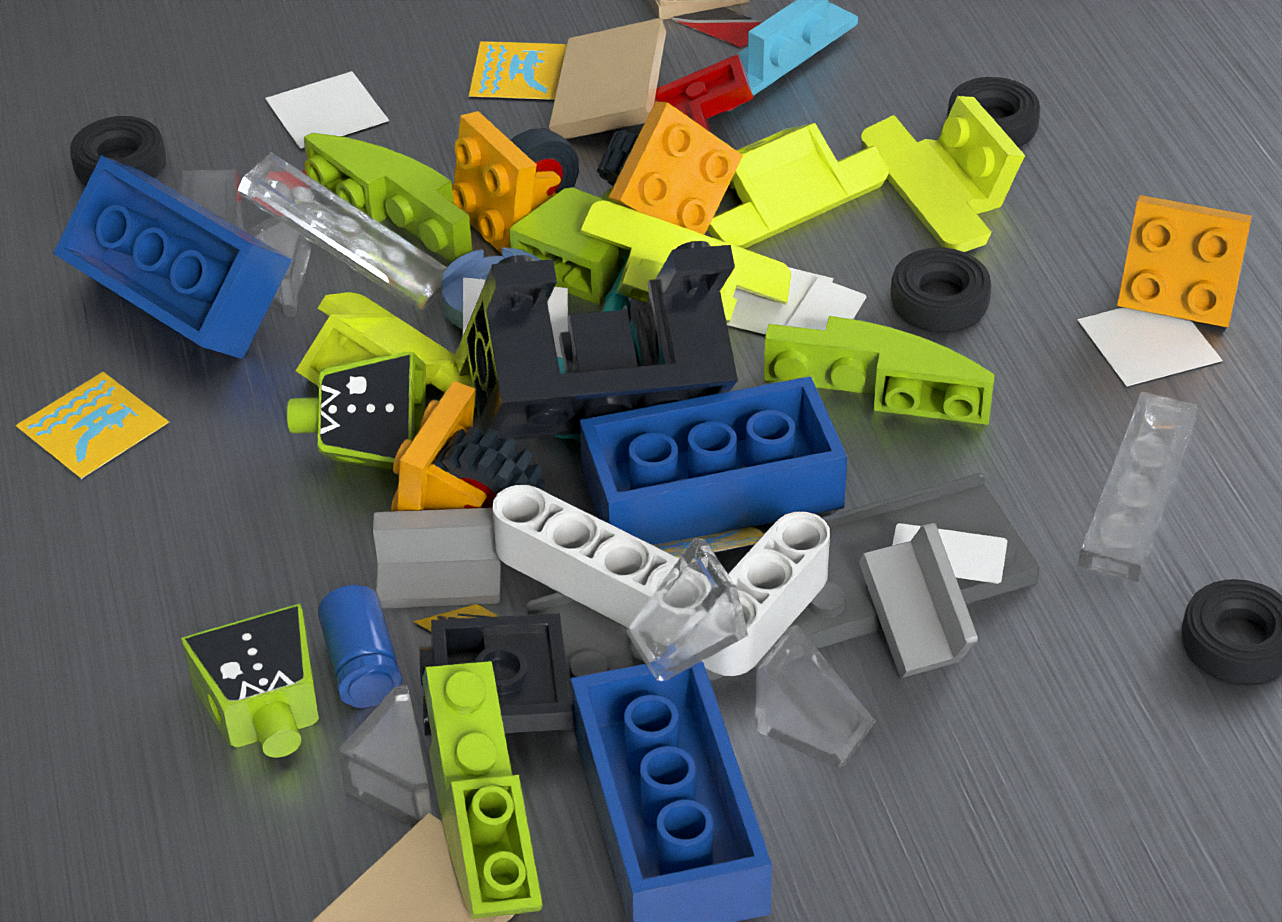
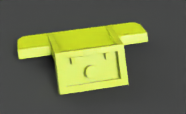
[861,96,1025,252]
[707,123,889,249]
[580,200,792,323]
[296,292,476,408]

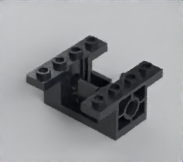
[455,241,738,442]

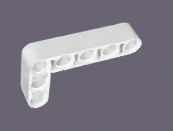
[492,485,830,676]

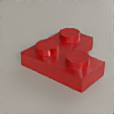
[654,54,754,132]

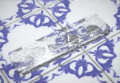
[237,152,447,313]
[1078,391,1199,582]

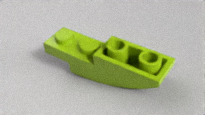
[304,133,472,263]
[764,316,995,425]
[422,661,543,919]

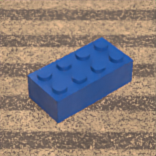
[53,155,293,359]
[579,376,847,545]
[571,653,772,922]

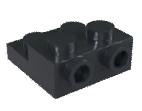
[419,613,572,736]

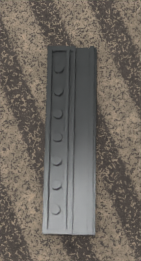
[526,473,1040,722]

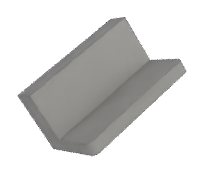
[373,508,501,609]
[858,523,978,679]

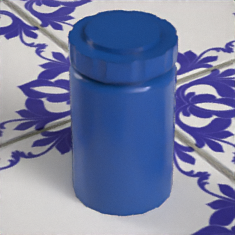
[318,585,402,708]

